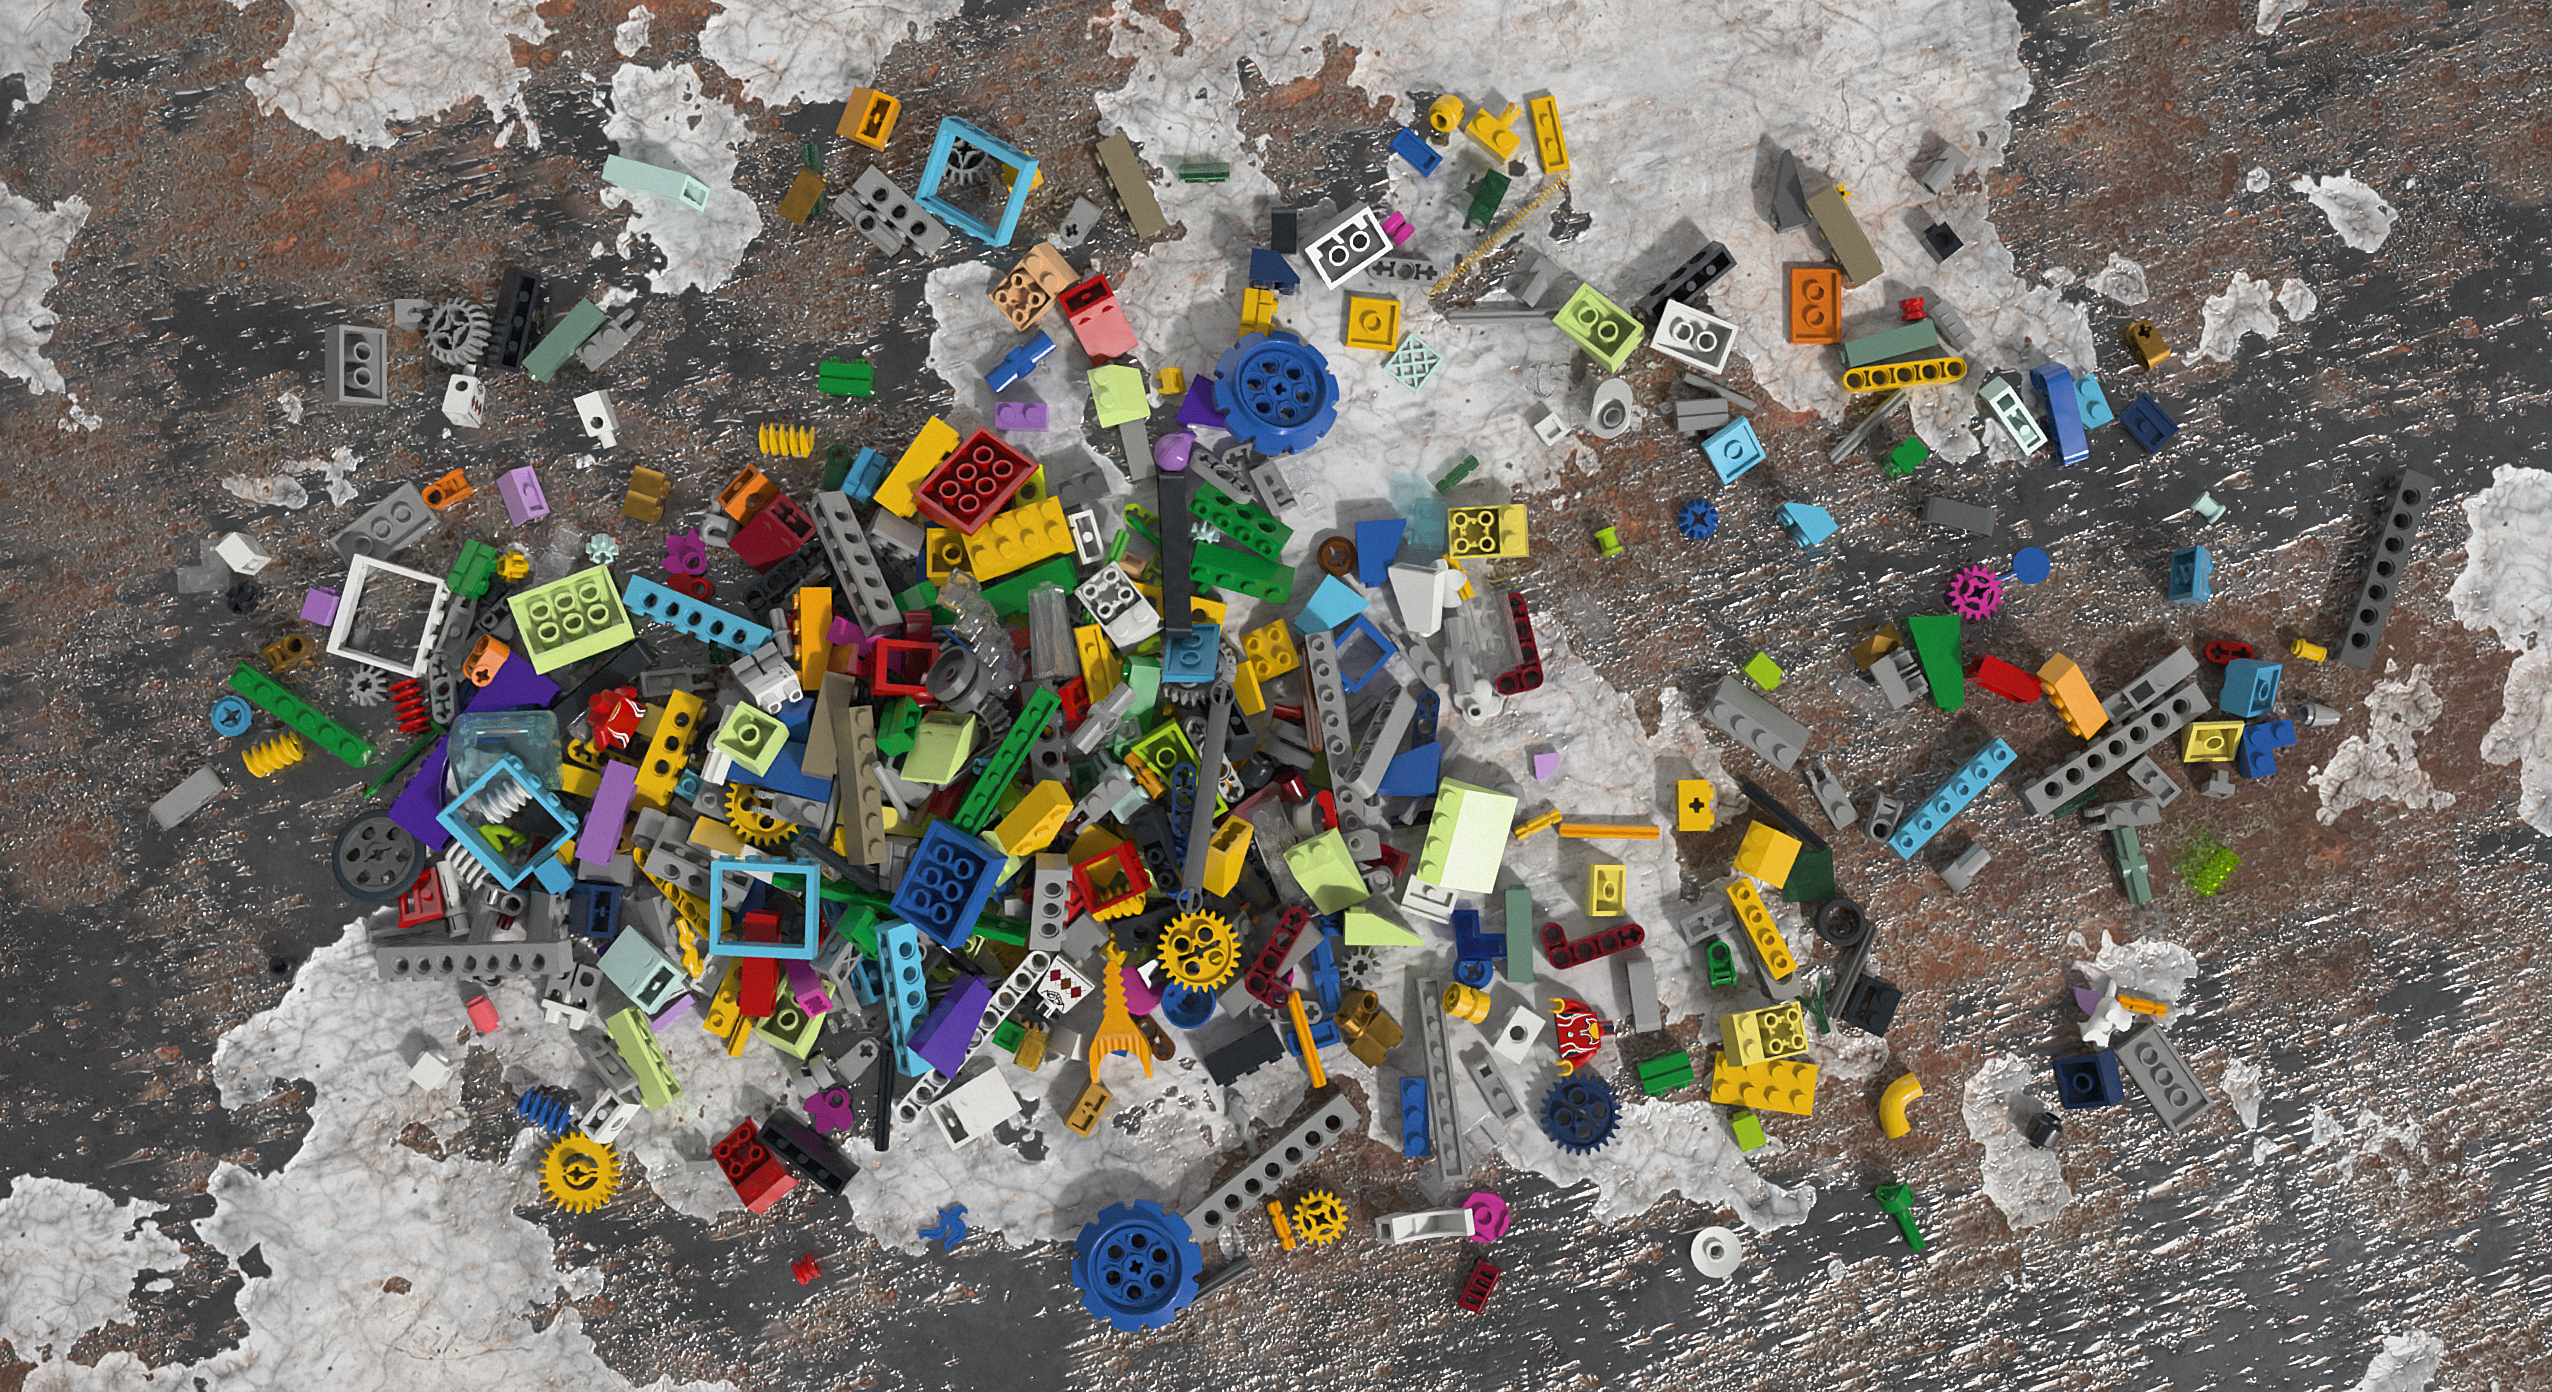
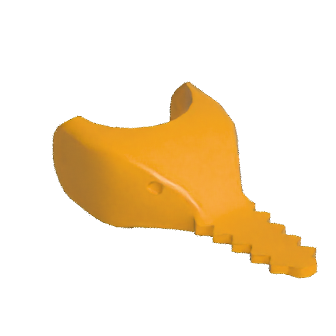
[1089,960,1154,1083]

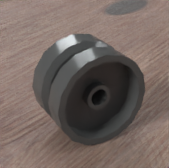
[926,645,993,714]
[1259,717,1324,771]

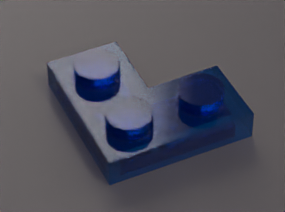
[1451,910,1507,961]

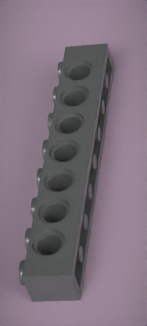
[2330,469,2435,671]

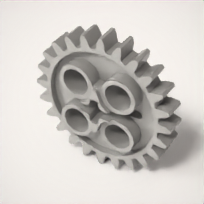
[1157,642,1237,706]

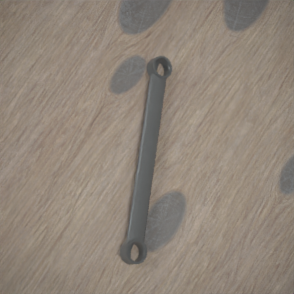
[1176,681,1236,914]

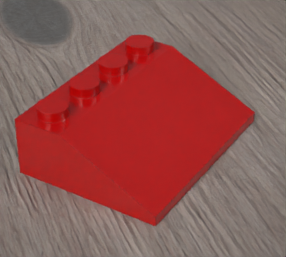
[913,425,1039,537]

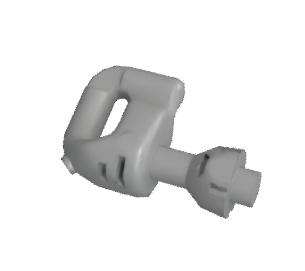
[699,485,740,548]

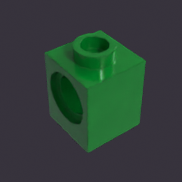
[992,1017,1028,1054]

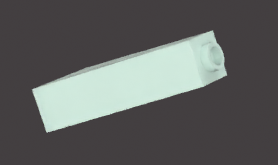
[601,154,710,213]

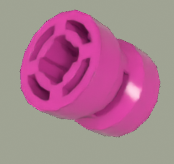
[1381,210,1416,246]

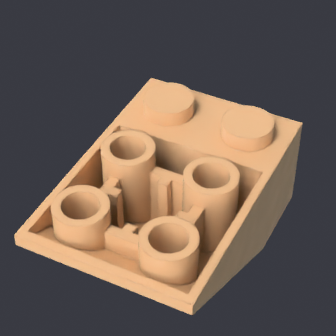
[988,241,1081,333]

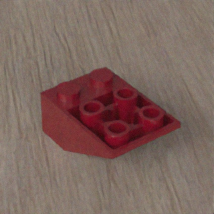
[727,488,817,576]

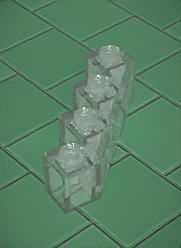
[935,567,1027,700]

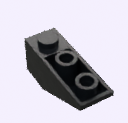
[1129,806,1183,894]

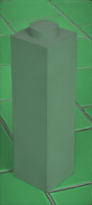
[522,297,609,383]
[1838,319,1939,371]
[1504,884,1534,983]

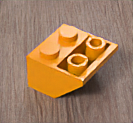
[835,86,902,153]

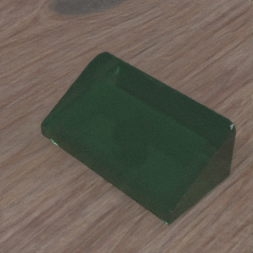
[1179,163,1230,183]
[1069,759,1100,815]

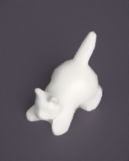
[2076,980,2132,1052]

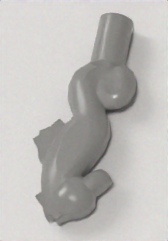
[1227,1094,1260,1156]

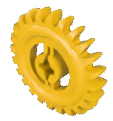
[538,1130,623,1214]

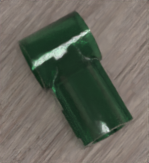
[818,444,853,492]

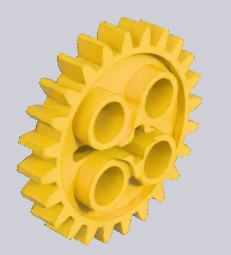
[724,783,804,847]
[1157,908,1241,993]

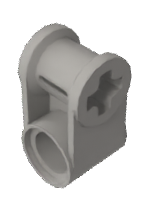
[1060,196,1103,247]
[1864,792,1904,842]
[833,1036,882,1084]

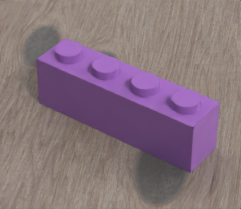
[574,759,640,867]

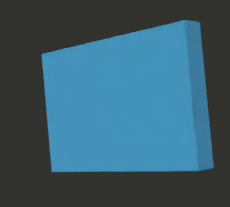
[1162,623,1221,683]

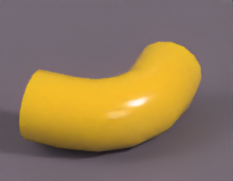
[1879,1072,1924,1139]

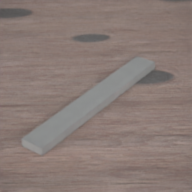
[1414,975,1468,1183]

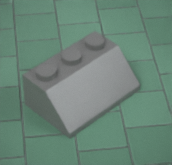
[1297,200,1393,290]
[325,324,387,406]

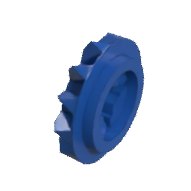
[1678,499,1718,540]
[1452,950,1493,990]

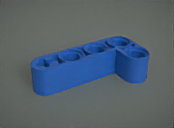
[2030,361,2089,466]

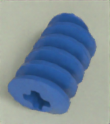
[514,1086,573,1137]

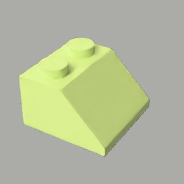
[1087,364,1151,428]
[713,701,790,777]

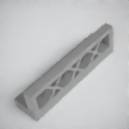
[809,904,890,988]

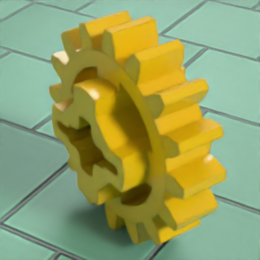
[1293,1189,1348,1246]

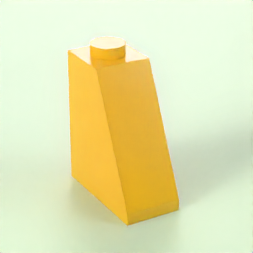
[1202,814,1254,898]

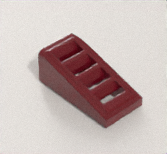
[1457,1257,1502,1315]

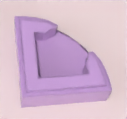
[1533,752,1559,780]
[2073,987,2101,1016]

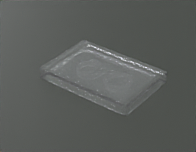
[1461,589,1524,675]

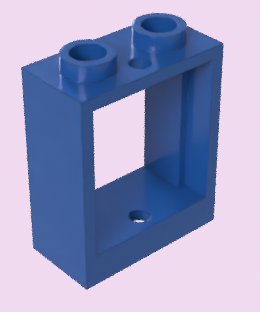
[1335,615,1398,694]

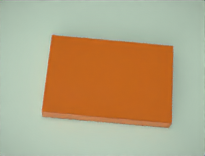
[1789,268,1841,345]

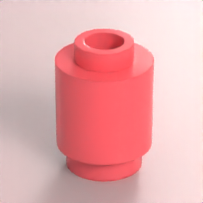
[466,995,501,1034]

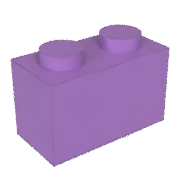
[995,402,1049,432]
[300,586,343,627]

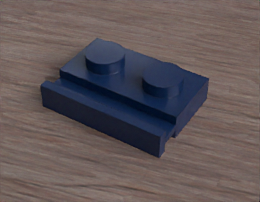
[2116,392,2180,455]

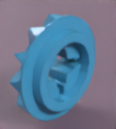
[211,696,254,736]

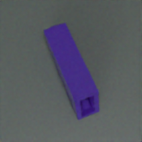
[1175,374,1264,432]
[906,971,992,1081]

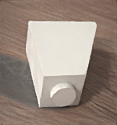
[1388,562,1445,637]

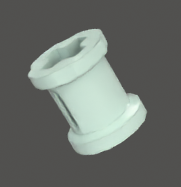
[2191,491,2226,524]

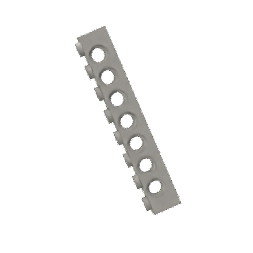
[1305,629,1369,834]
[2018,681,2212,818]
[376,939,574,982]
[1182,1090,1361,1244]

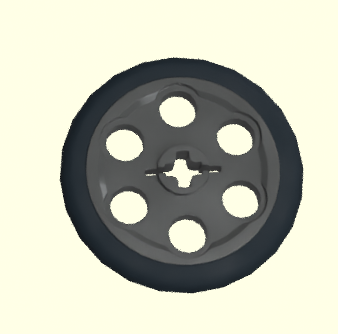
[332,808,426,903]

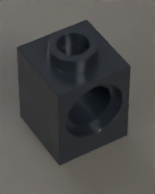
[1920,221,1964,265]

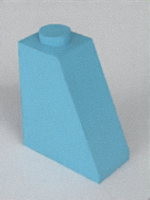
[1293,574,1370,639]

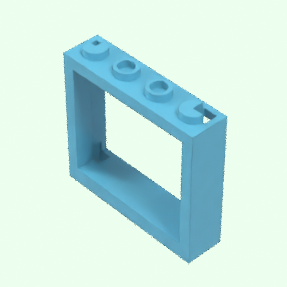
[914,115,1039,248]
[436,752,581,891]
[709,854,820,960]

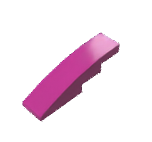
[825,615,901,673]

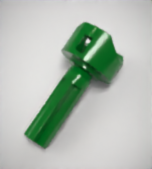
[1874,1180,1926,1252]

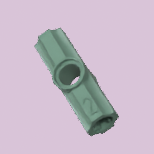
[2110,827,2152,905]

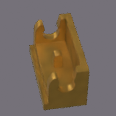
[777,165,827,227]
[1062,1076,1113,1138]

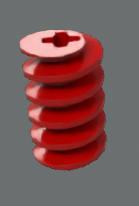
[388,679,432,734]

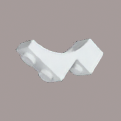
[1375,1207,1475,1245]

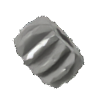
[346,664,391,706]
[1338,945,1382,989]

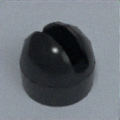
[269,954,293,976]

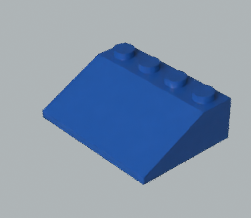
[889,819,1009,949]

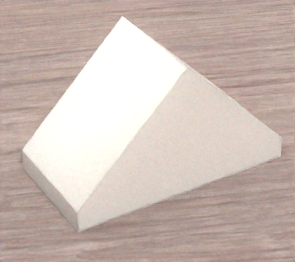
[1049,1024,1095,1063]

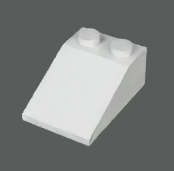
[1650,299,1739,375]

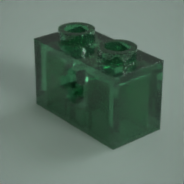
[1465,168,1512,230]

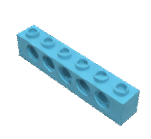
[622,574,774,660]
[1883,737,2018,860]
[874,917,935,1077]

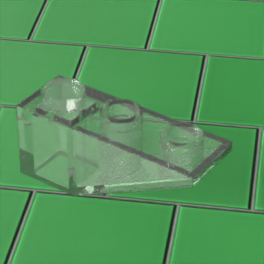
[1063,714,1143,757]

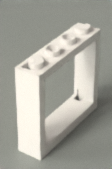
[326,554,451,678]

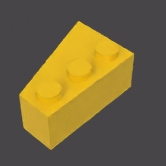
[994,780,1074,857]

